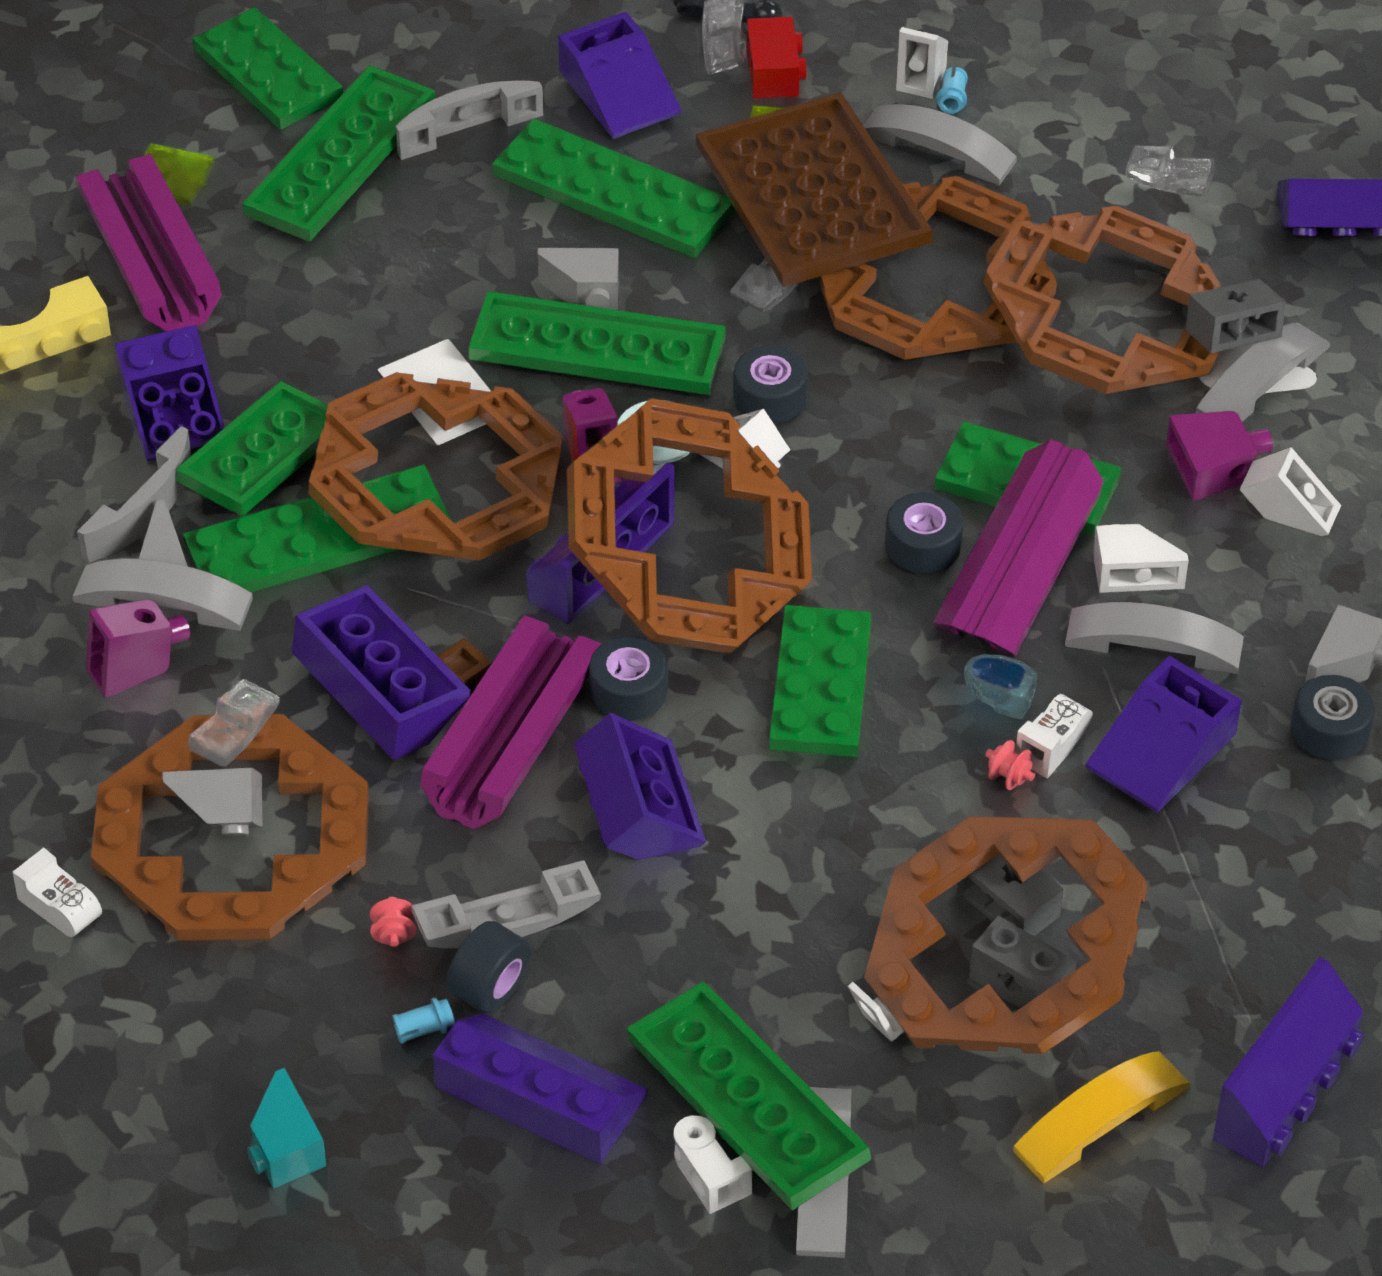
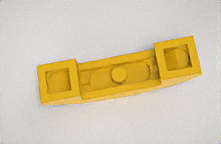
[1013,1051,1190,1184]

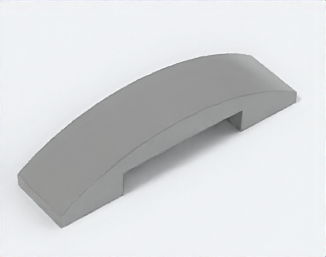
[396,81,543,160]
[863,104,1017,186]
[1196,323,1330,422]
[77,426,191,563]
[73,559,253,631]
[1065,602,1244,674]
[411,860,601,948]
[796,1087,852,1258]

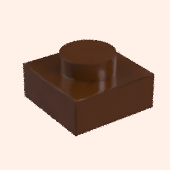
[437,638,492,689]

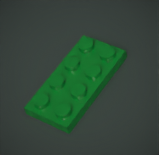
[192,7,343,130]
[176,381,328,517]
[934,421,1122,536]
[769,605,872,757]

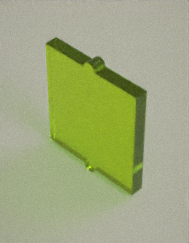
[144,143,215,205]

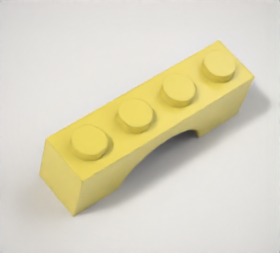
[0,276,111,374]

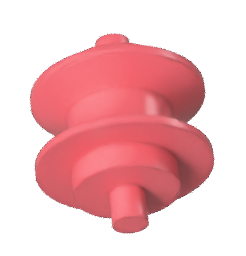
[985,740,1035,790]
[369,897,417,947]

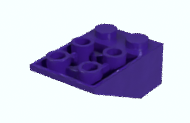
[558,11,681,139]
[114,325,225,461]
[1085,656,1242,813]

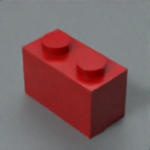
[746,16,806,99]

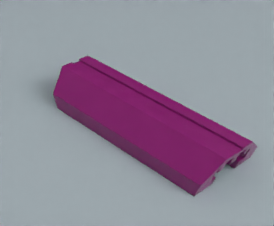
[75,154,221,331]
[933,439,1103,657]
[420,615,603,830]

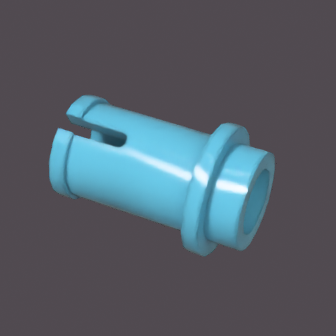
[936,67,968,114]
[392,997,455,1044]

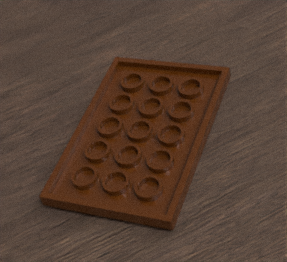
[696,92,933,287]

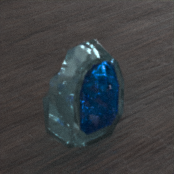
[964,654,1038,719]

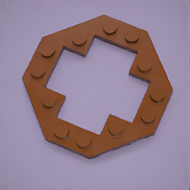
[817,176,1057,360]
[983,206,1221,394]
[308,372,563,561]
[567,398,812,654]
[91,714,369,941]
[864,816,1148,1054]

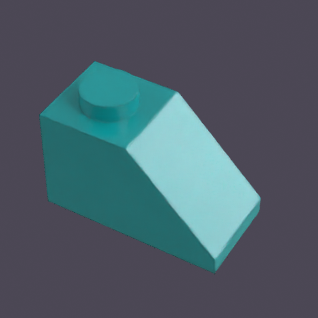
[247,1068,326,1189]

